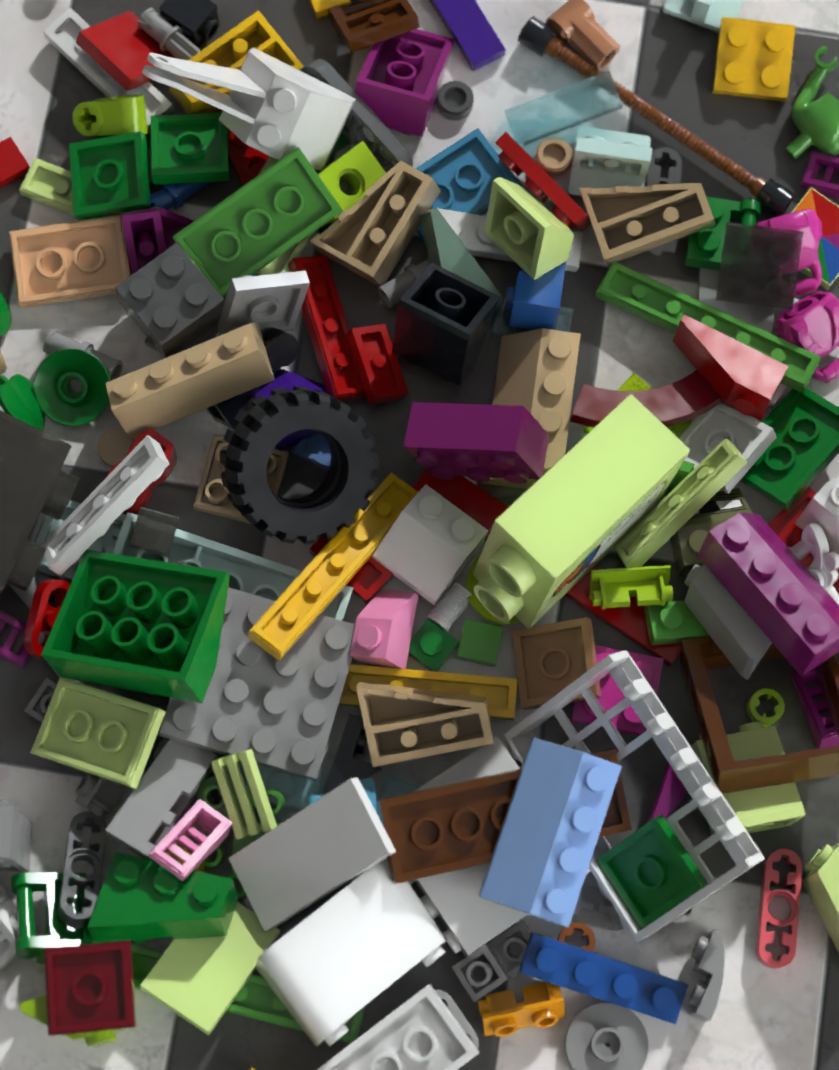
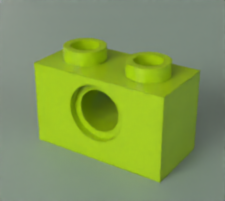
[317,141,386,228]

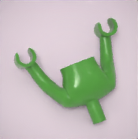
[785,46,839,159]

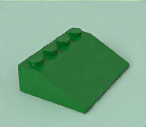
[41,550,230,703]

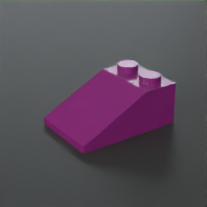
[355,29,454,137]

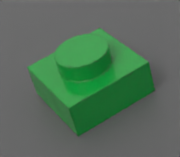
[408,618,460,672]

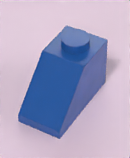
[504,261,566,330]

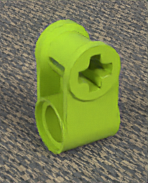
[72,94,148,136]

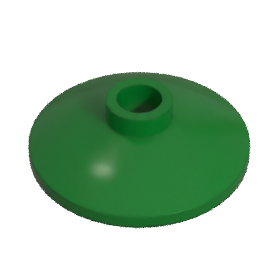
[34,348,110,426]

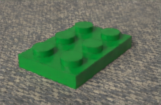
[740,388,839,512]

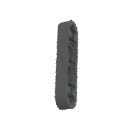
[300,59,413,173]

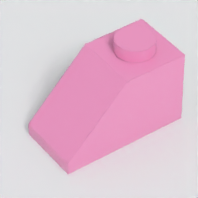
[349,590,419,669]

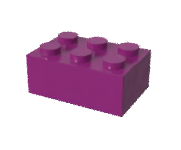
[404,402,549,484]

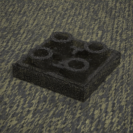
[716,222,804,310]

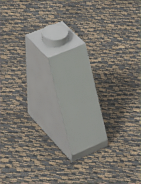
[684,564,772,680]

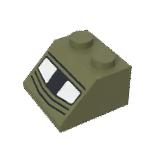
[670,488,753,577]

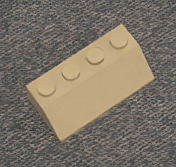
[106,322,275,439]
[481,328,581,490]

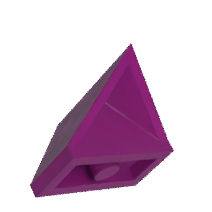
[121,207,195,275]

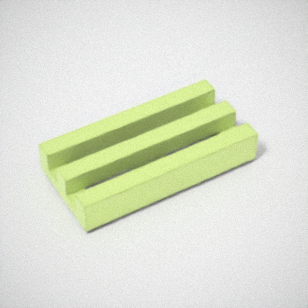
[211,749,277,840]

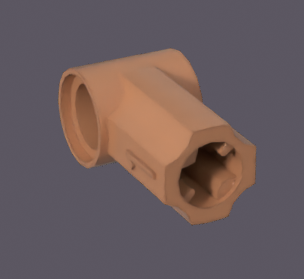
[546,0,620,69]

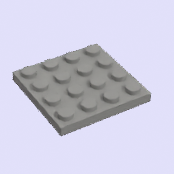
[159,587,355,782]

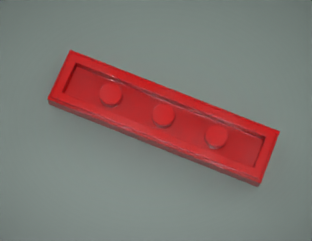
[288,255,366,402]

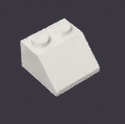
[372,484,488,605]

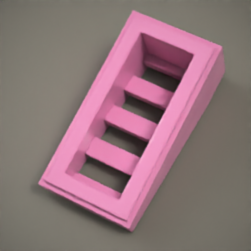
[149,799,233,881]

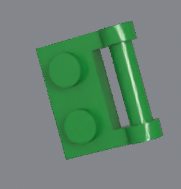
[684,196,761,275]
[11,873,93,959]

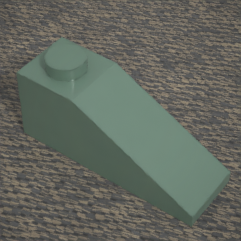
[420,207,505,306]

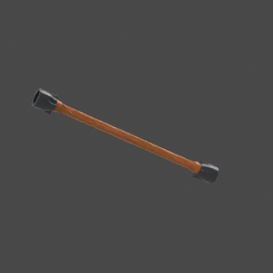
[518,16,796,217]

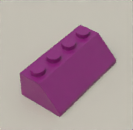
[698,512,839,677]

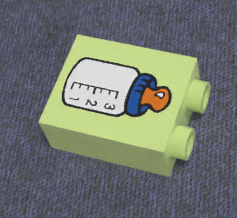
[472,394,690,629]

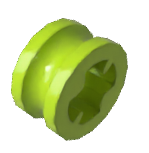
[746,688,785,727]

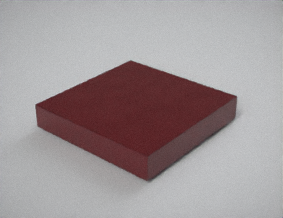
[44,940,136,1036]

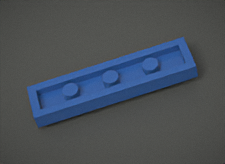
[518,931,688,1024]

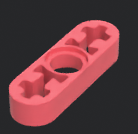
[756,849,803,969]

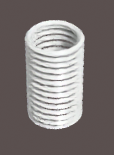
[427,582,472,632]

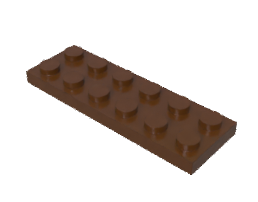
[376,749,632,884]

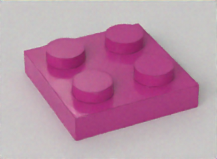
[571,645,664,736]

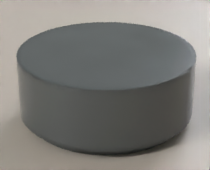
[436,81,474,121]

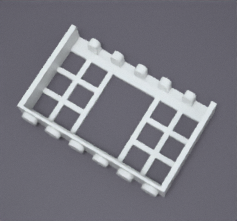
[504,650,765,943]

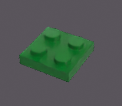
[151,112,229,185]
[69,131,151,220]
[596,814,709,929]

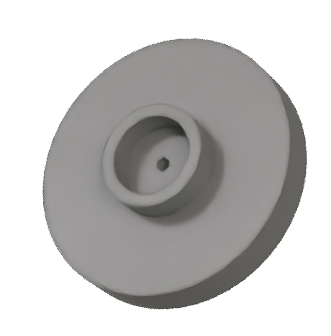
[565,1002,648,1070]

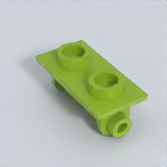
[589,565,673,610]

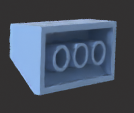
[478,738,622,928]

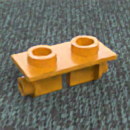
[478,982,565,1037]

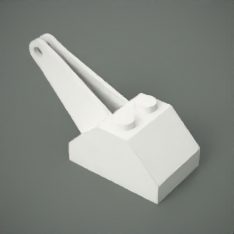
[142,47,356,171]

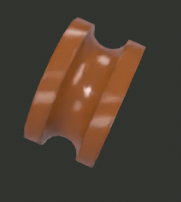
[557,922,595,951]

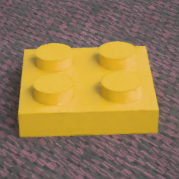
[712,17,796,102]

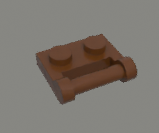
[328,0,420,52]

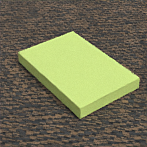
[30,677,166,789]
[140,902,280,1036]

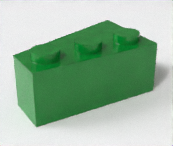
[87,852,238,943]

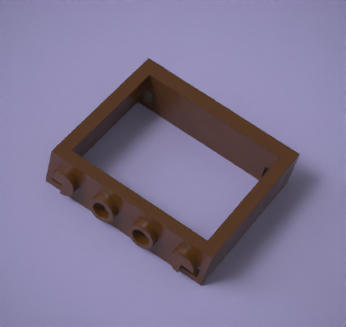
[680,636,839,794]

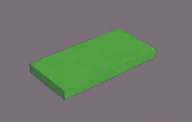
[173,147,343,297]

